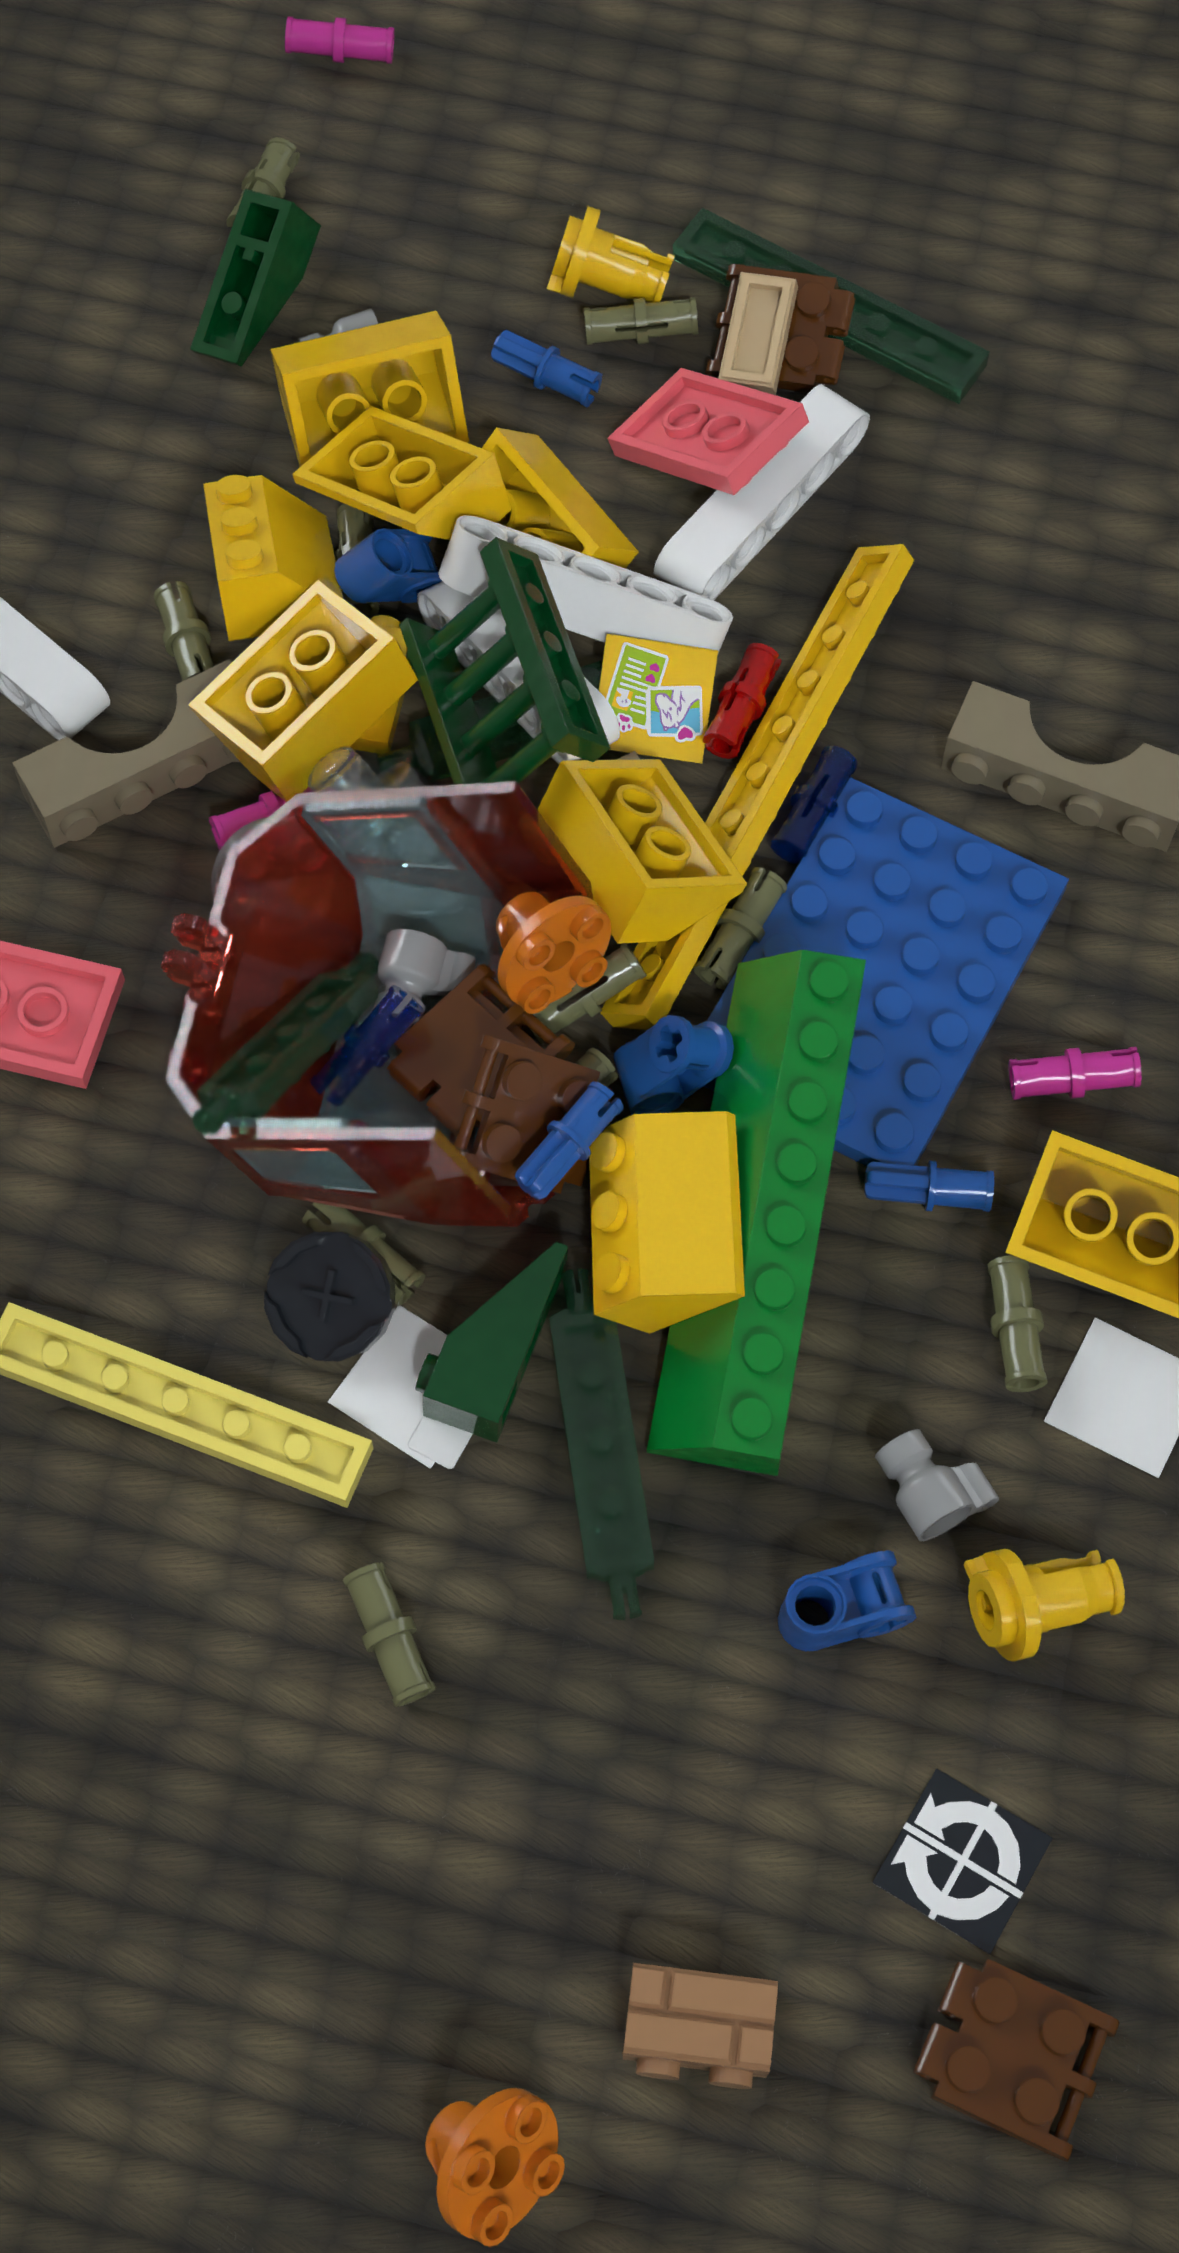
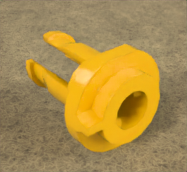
[547,206,675,303]
[963,1549,1125,1661]

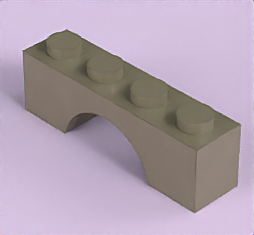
[12,659,240,848]
[941,681,1179,852]

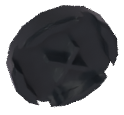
[264,1232,395,1362]

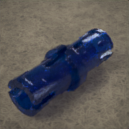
[771,745,858,864]
[310,985,424,1107]

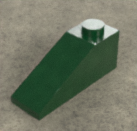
[190,189,321,367]
[415,1242,568,1443]

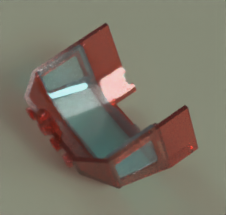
[161,781,593,1227]

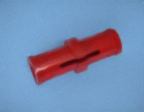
[702,643,782,759]

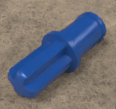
[491,330,602,407]
[515,1081,624,1200]
[864,1161,994,1212]

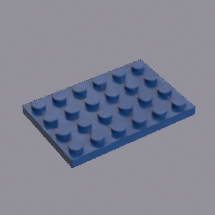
[704,777,1069,1166]

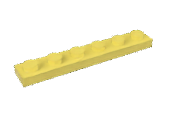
[0,1302,374,1508]

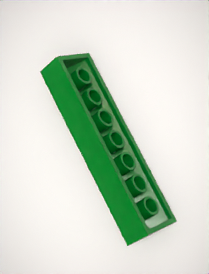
[647,950,866,1476]

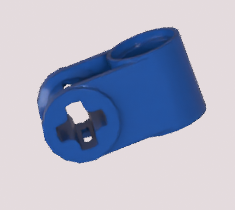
[334,528,442,604]
[613,1015,734,1115]
[778,1550,917,1652]

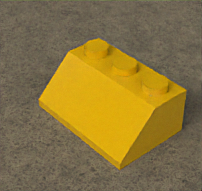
[270,311,469,467]
[292,406,512,540]
[482,428,639,569]
[203,475,343,641]
[188,580,418,805]
[534,759,747,944]
[589,1111,745,1334]
[1005,1130,1179,1318]

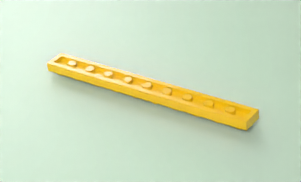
[600,544,914,1030]

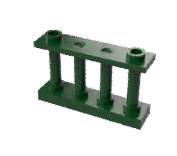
[399,537,611,832]

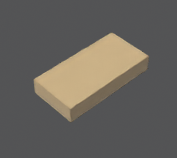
[718,272,798,395]

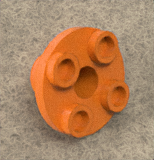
[496,891,611,1014]
[425,2088,565,2247]

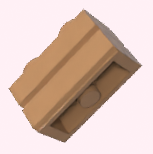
[622,1963,778,2089]

